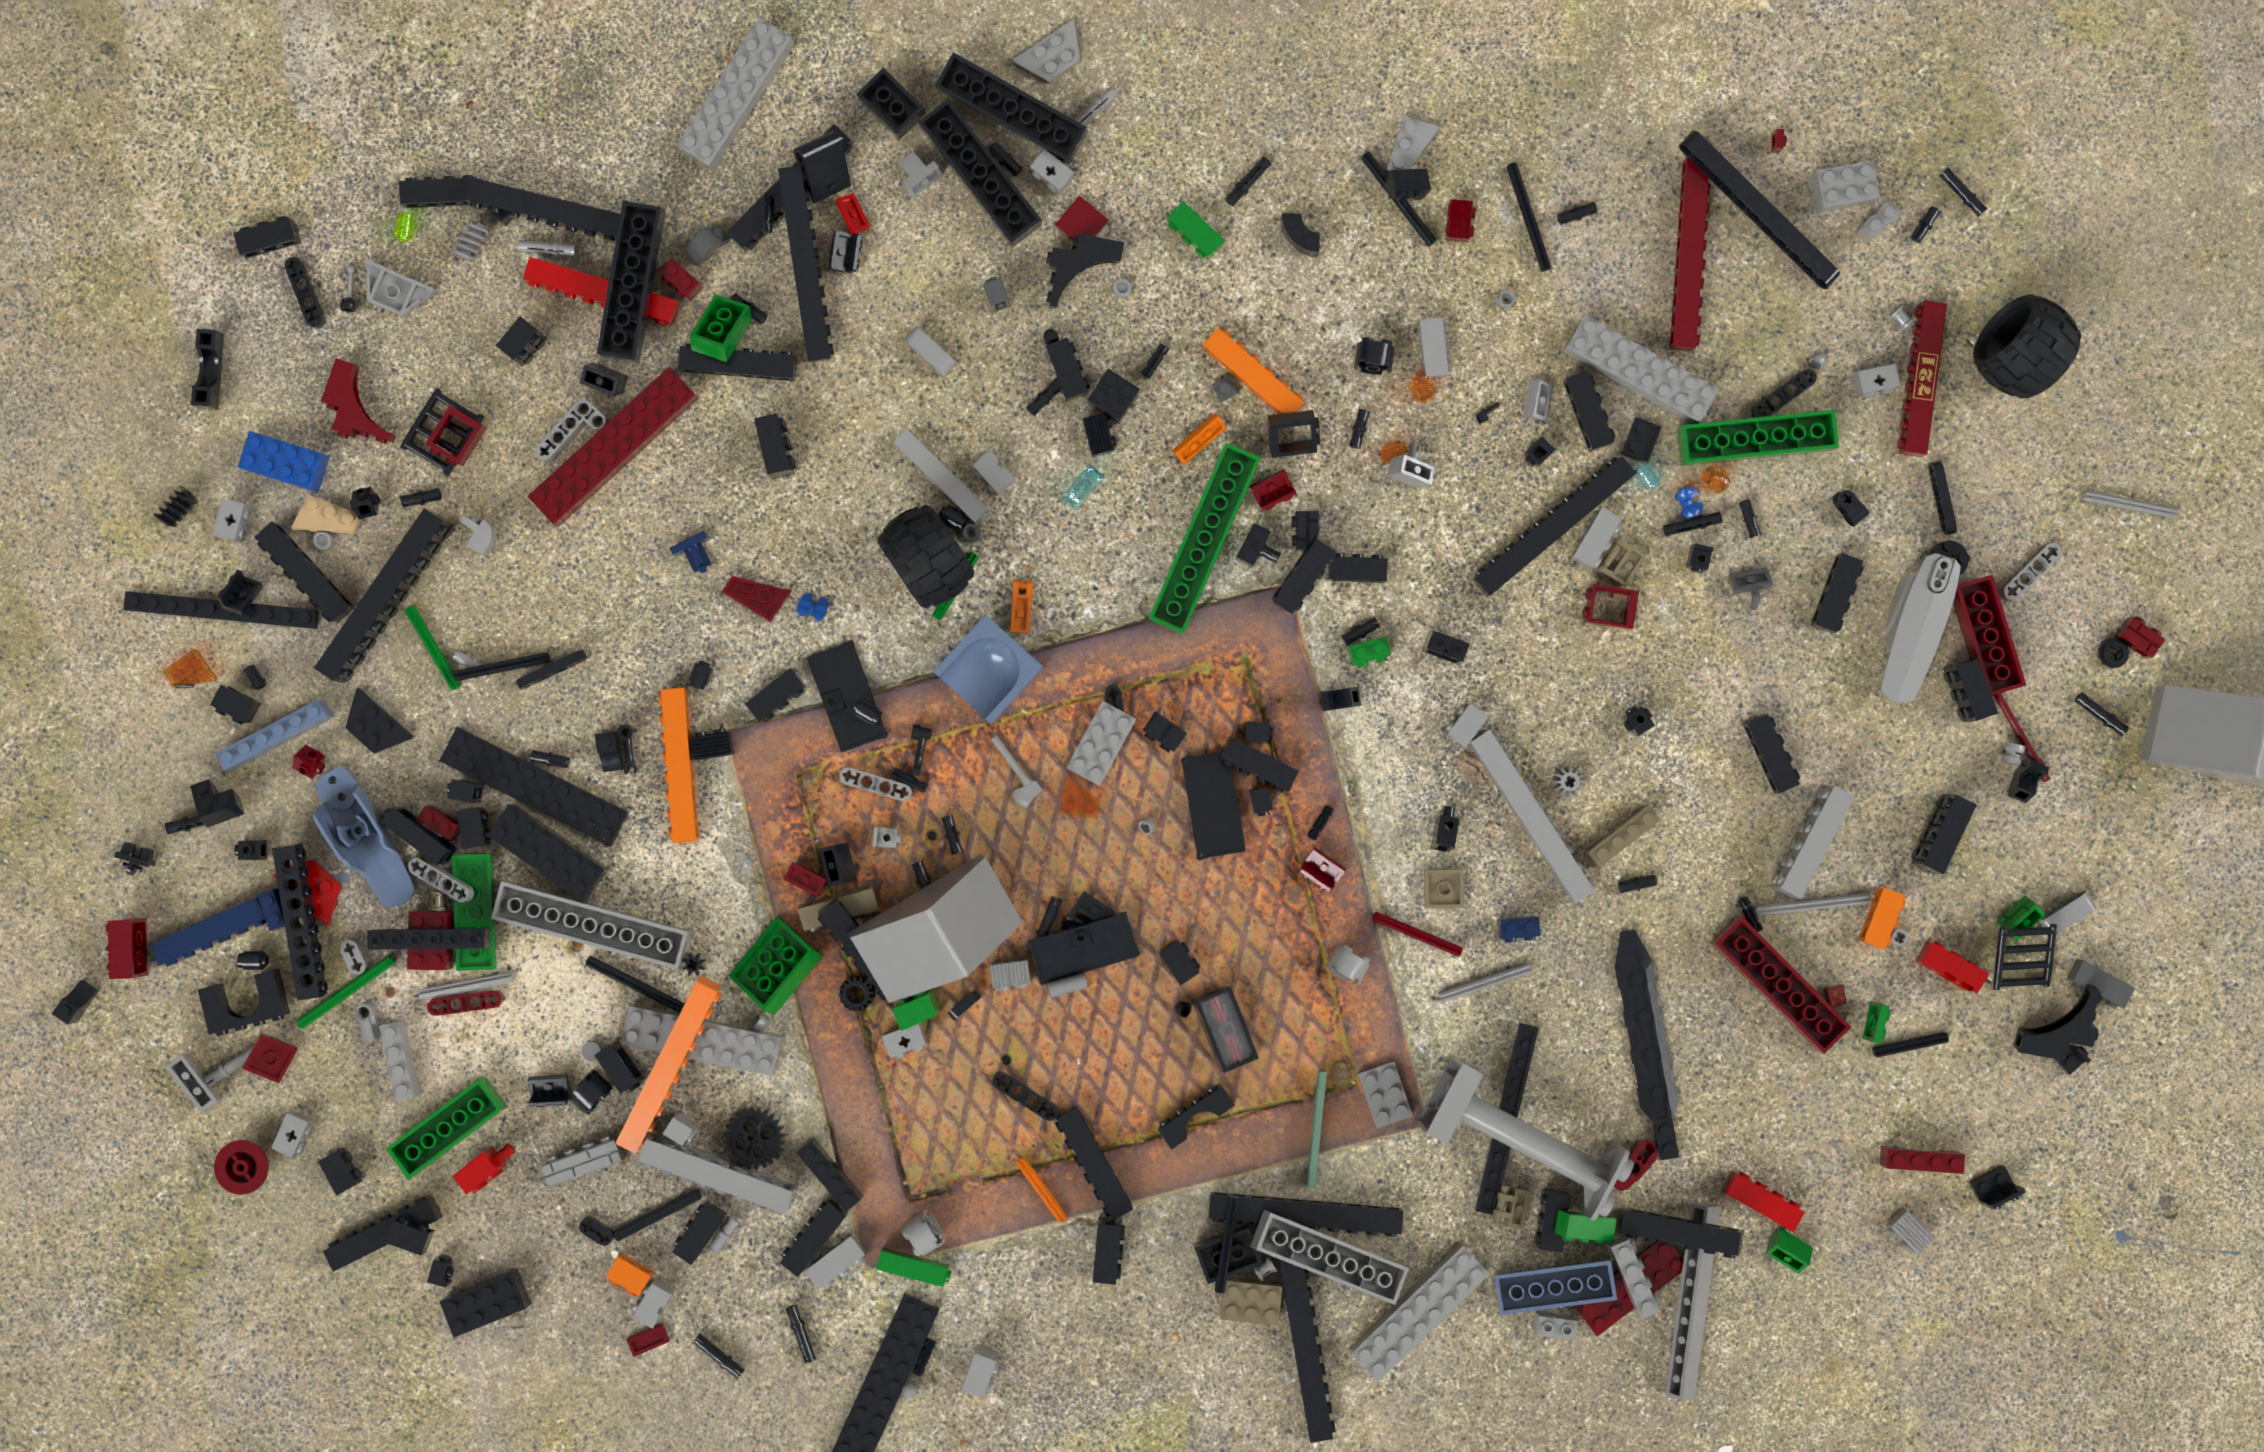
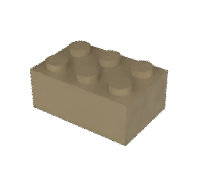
[1220,1277,1283,1326]

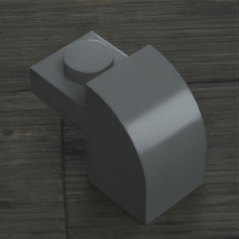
[684,224,730,266]

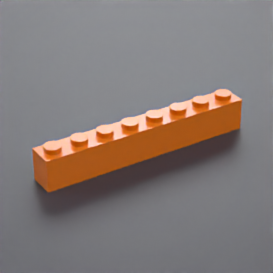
[658,688,699,843]

